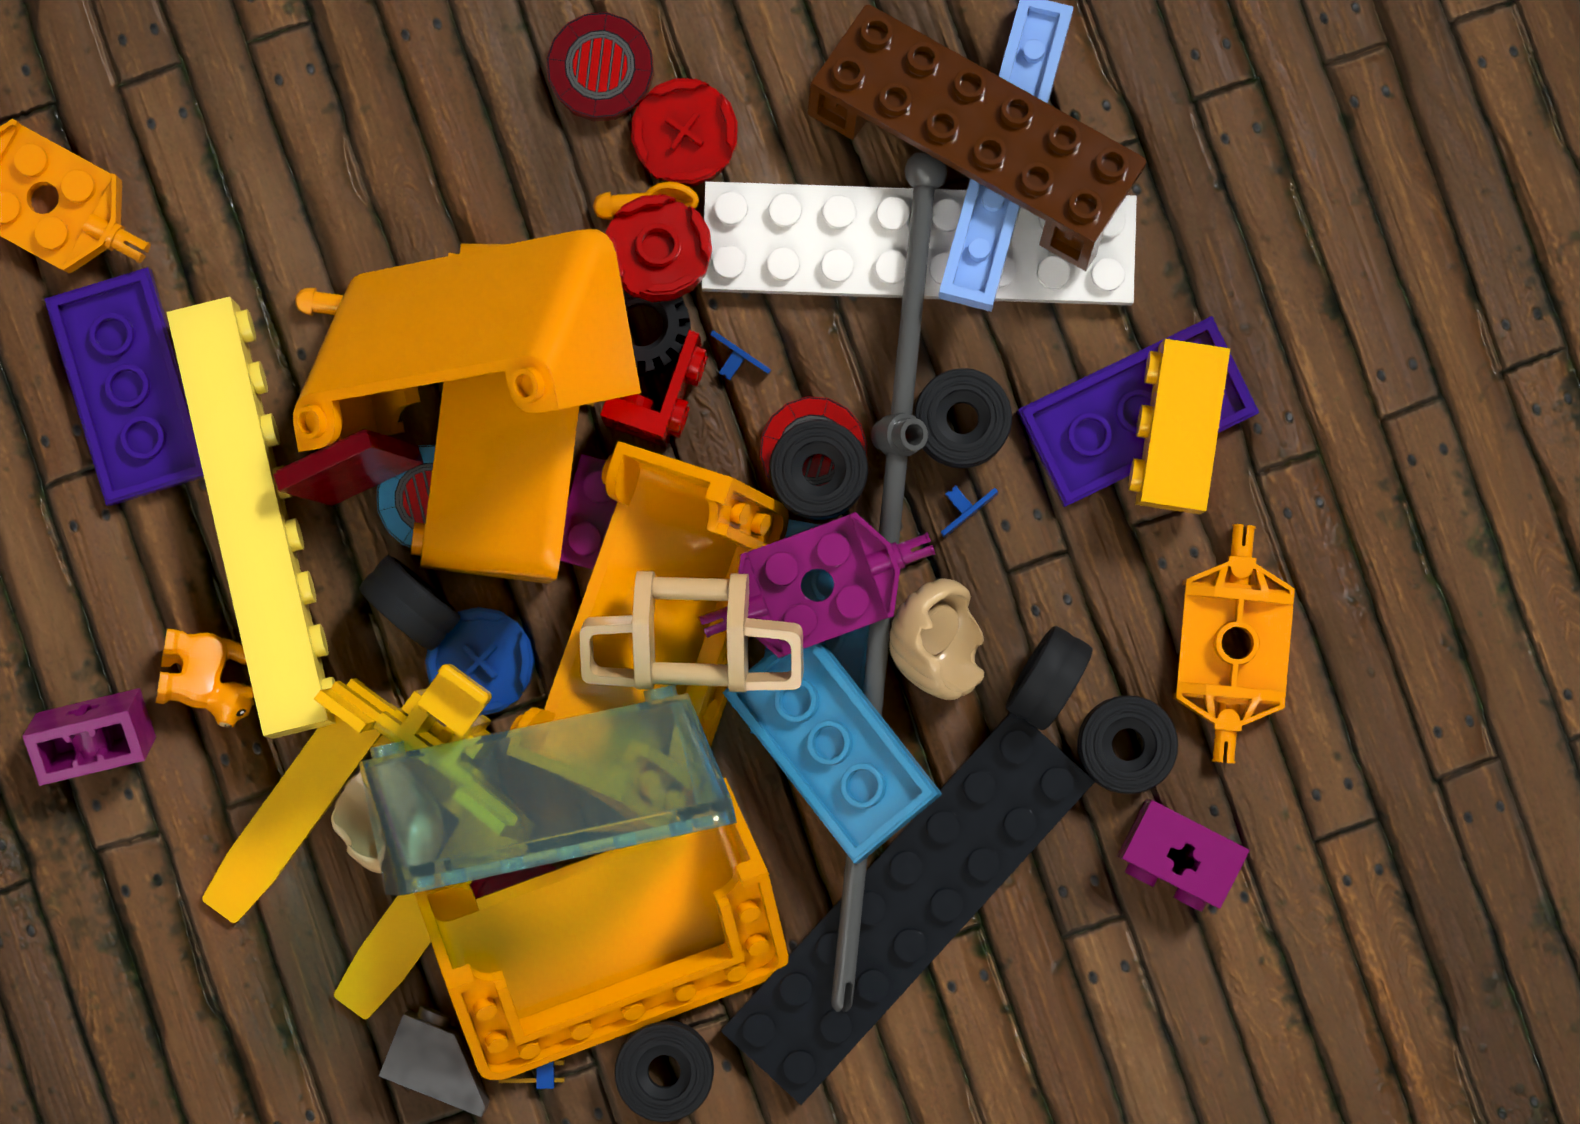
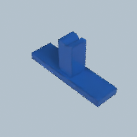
[710,330,772,381]
[941,485,998,538]

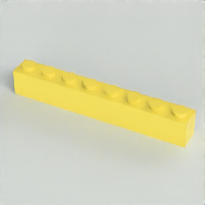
[166,296,336,739]

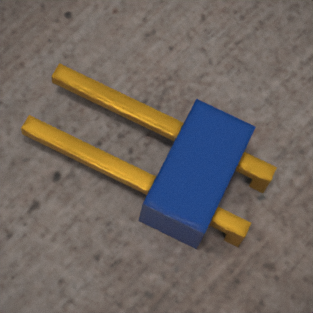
[499,1060,565,1089]

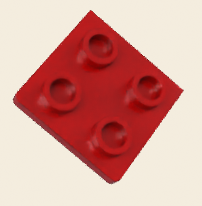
[600,330,708,447]

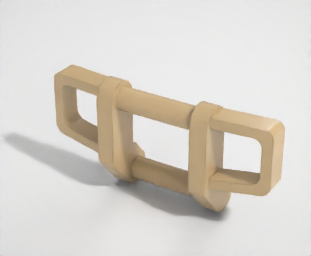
[579,571,804,693]

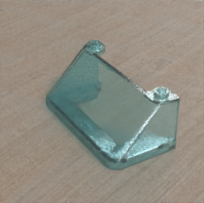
[359,685,737,896]

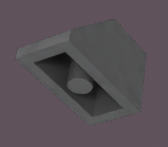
[379,1006,490,1117]

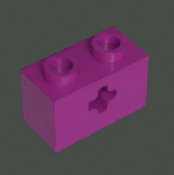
[22,688,156,786]
[1117,799,1250,912]

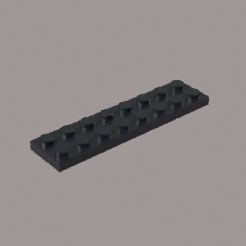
[721,712,1095,1105]

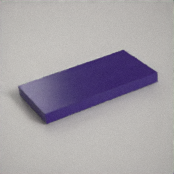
[45,267,204,506]
[1017,316,1259,508]

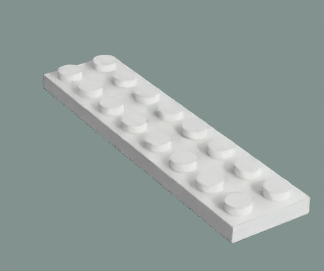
[702,181,1137,306]

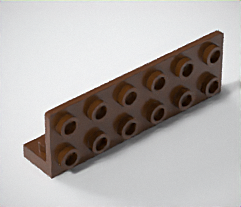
[807,5,1146,272]

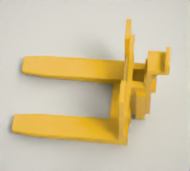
[202,664,531,1019]

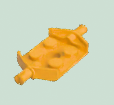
[0,119,151,274]
[1173,524,1295,764]

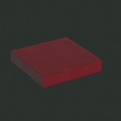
[273,429,424,506]

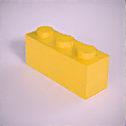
[1128,339,1230,515]

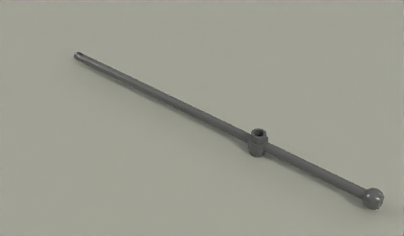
[831,152,947,1012]

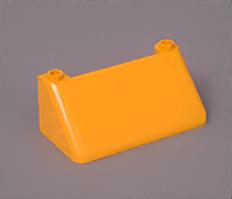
[293,229,641,452]
[410,243,579,584]
[506,441,789,813]
[414,777,789,1080]

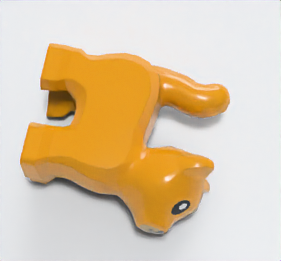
[155,629,254,728]

